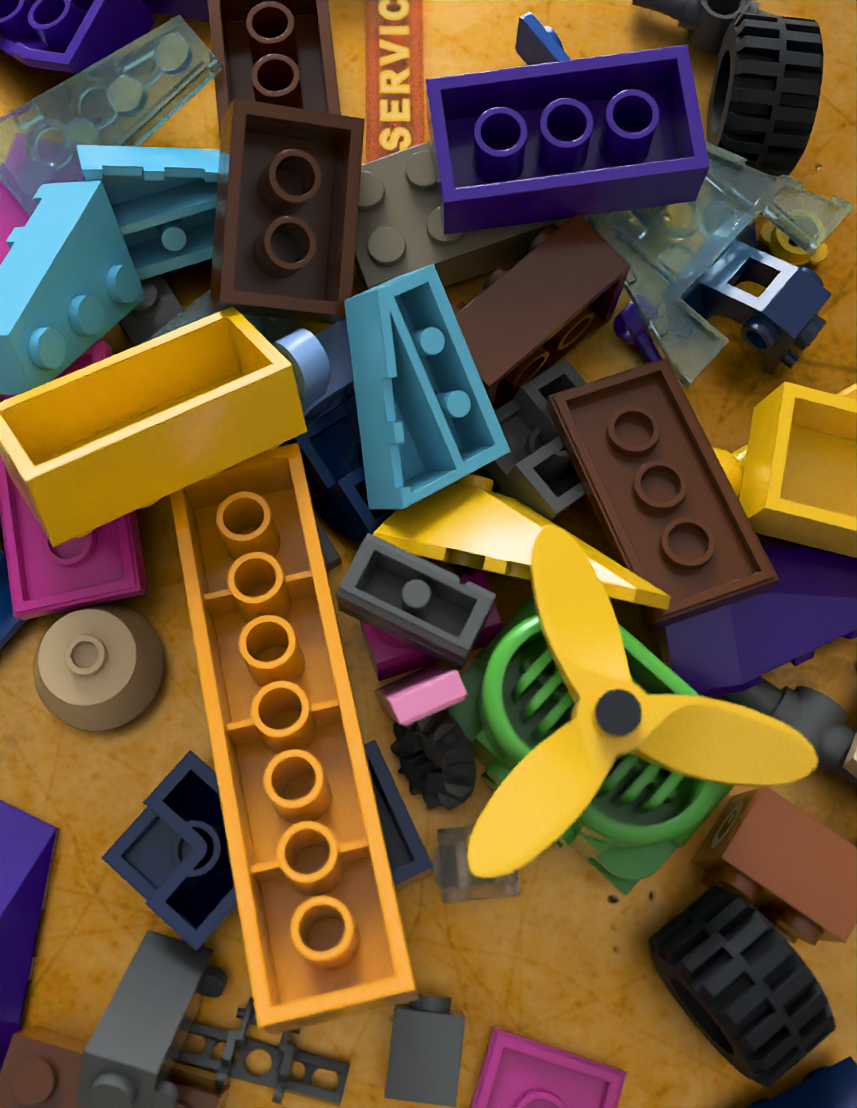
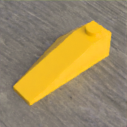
[373,474,671,610]

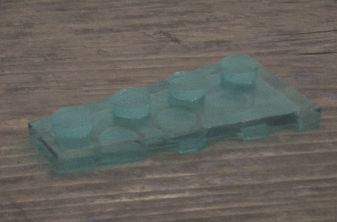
[0,15,224,217]

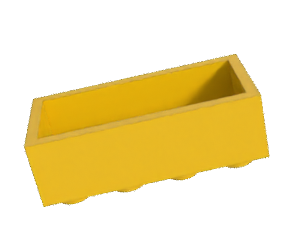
[0,306,307,547]
[739,381,857,558]

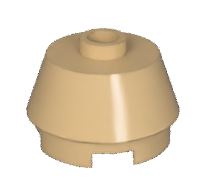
[33,603,164,731]

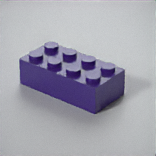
[426,44,710,235]

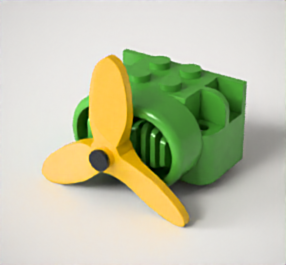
[442,525,818,895]

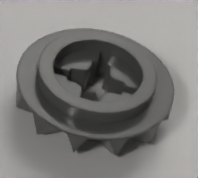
[390,710,476,810]

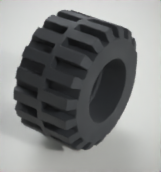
[707,12,824,177]
[648,885,836,1087]

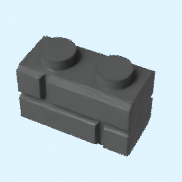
[336,533,496,670]

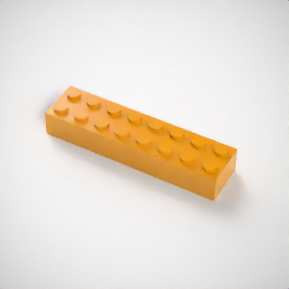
[170,443,419,1035]

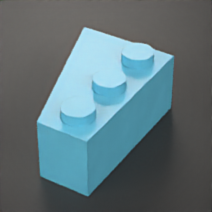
[76,145,220,280]
[0,180,146,395]
[344,264,511,509]

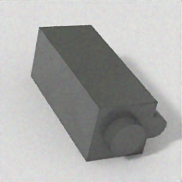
[75,930,228,1108]

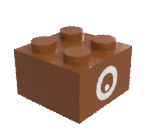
[691,787,857,946]

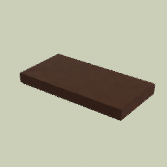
[546,357,779,632]

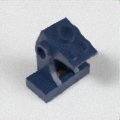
[661,210,832,374]

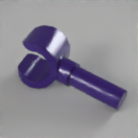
[613,297,662,364]

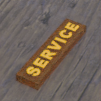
[365,0,425,163]

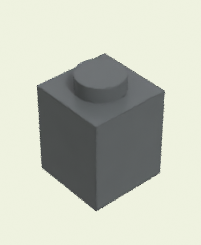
[384,993,465,1107]

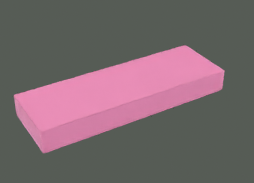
[374,664,468,726]

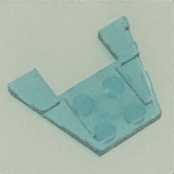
[588,142,854,388]

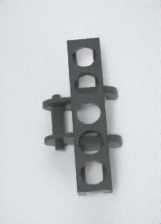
[175,997,350,1107]

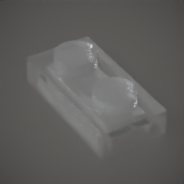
[433,827,520,903]

